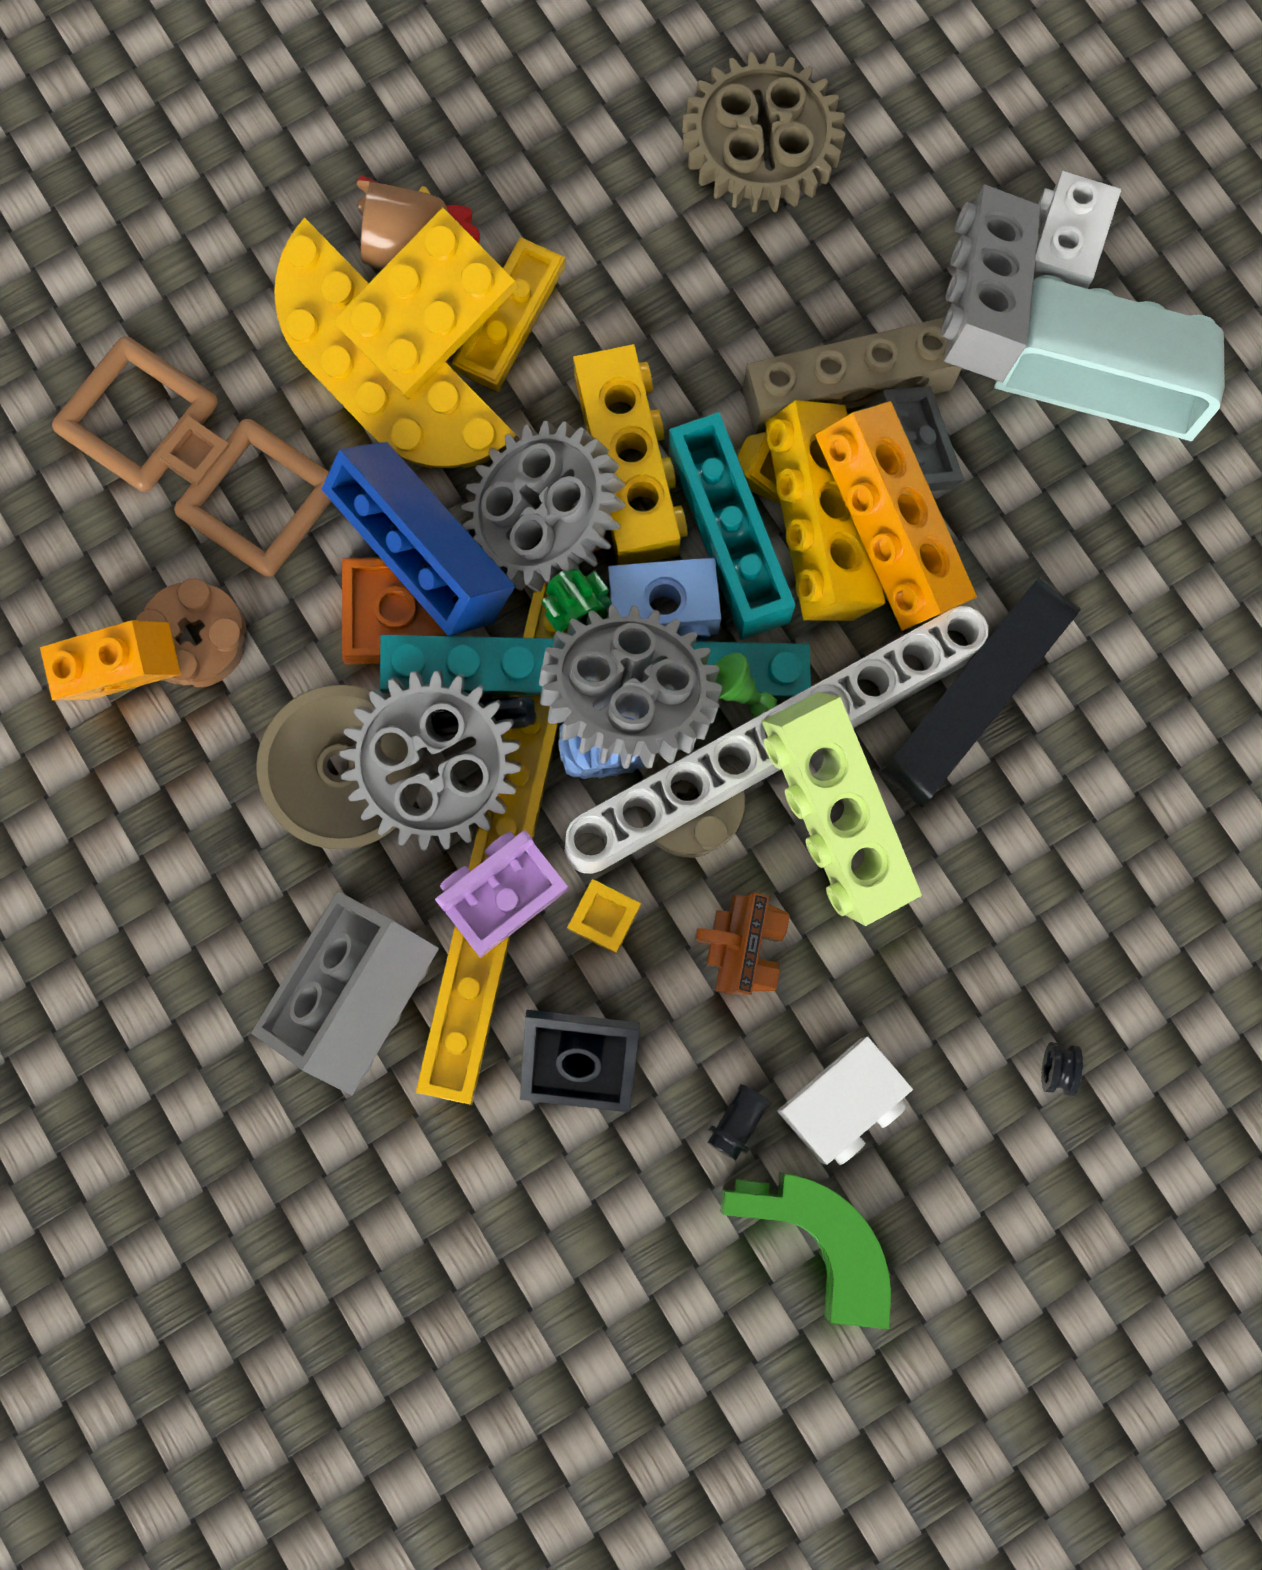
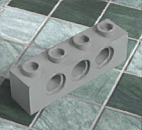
[941,184,1041,382]

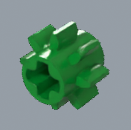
[541,569,612,632]

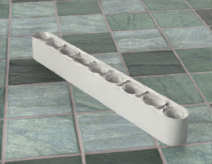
[564,606,988,874]

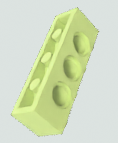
[762,692,922,926]

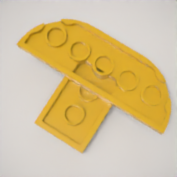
[274,207,520,469]

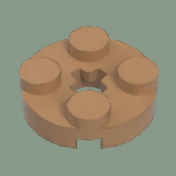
[136,578,247,687]

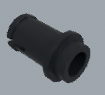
[707,1084,771,1161]

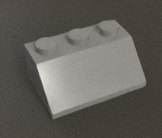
[251,891,439,1095]

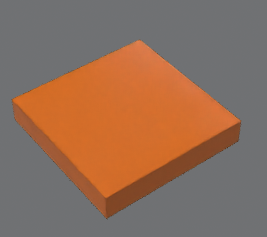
[342,557,448,664]

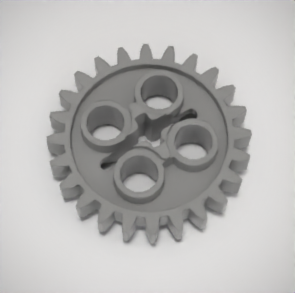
[462,421,625,593]
[539,605,722,769]
[339,669,522,850]

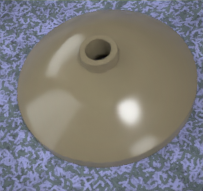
[256,685,423,849]

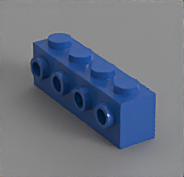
[321,442,515,637]

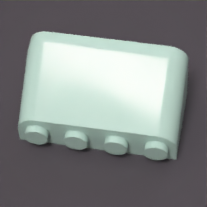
[994,275,1225,441]

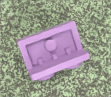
[435,830,569,958]

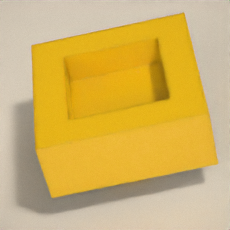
[567,879,641,954]

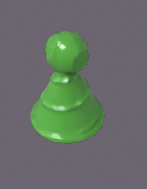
[714,652,777,718]

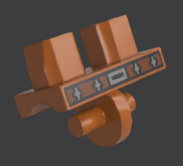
[695,892,790,995]

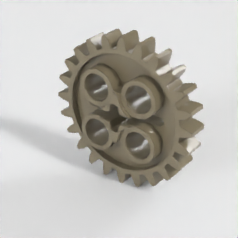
[682,53,846,212]

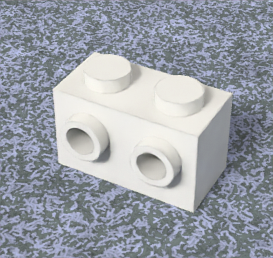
[1033,171,1121,289]
[777,1036,913,1165]

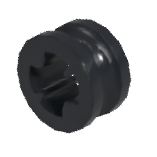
[1041,1042,1083,1096]

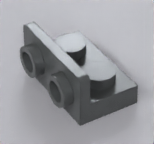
[860,387,964,491]

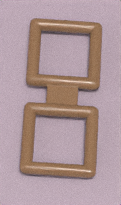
[52,336,331,577]

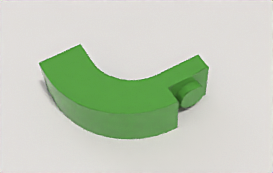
[720,1172,891,1329]

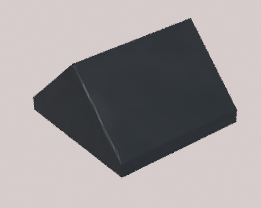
[520,1010,640,1113]

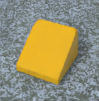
[737,432,780,504]

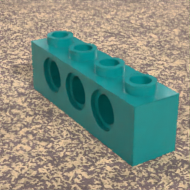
[668,412,795,640]

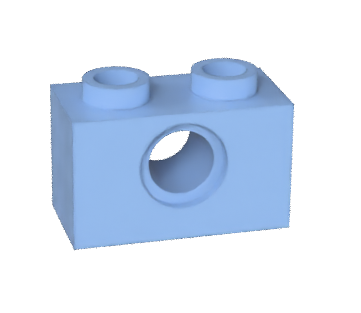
[608,558,721,642]

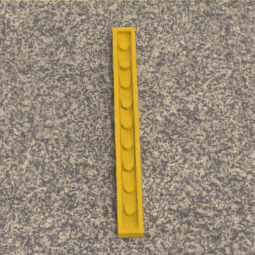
[415,576,586,1105]

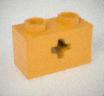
[40,620,181,701]

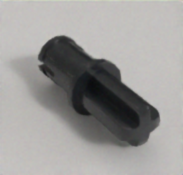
[431,694,537,736]

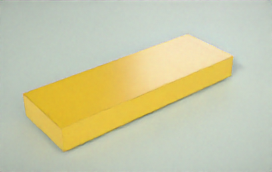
[451,237,566,392]

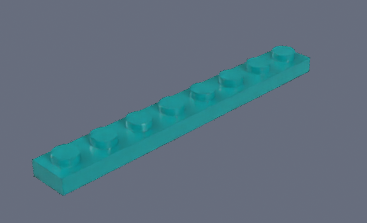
[380,635,811,700]

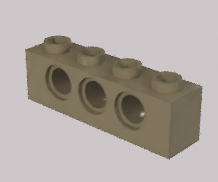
[743,317,962,434]

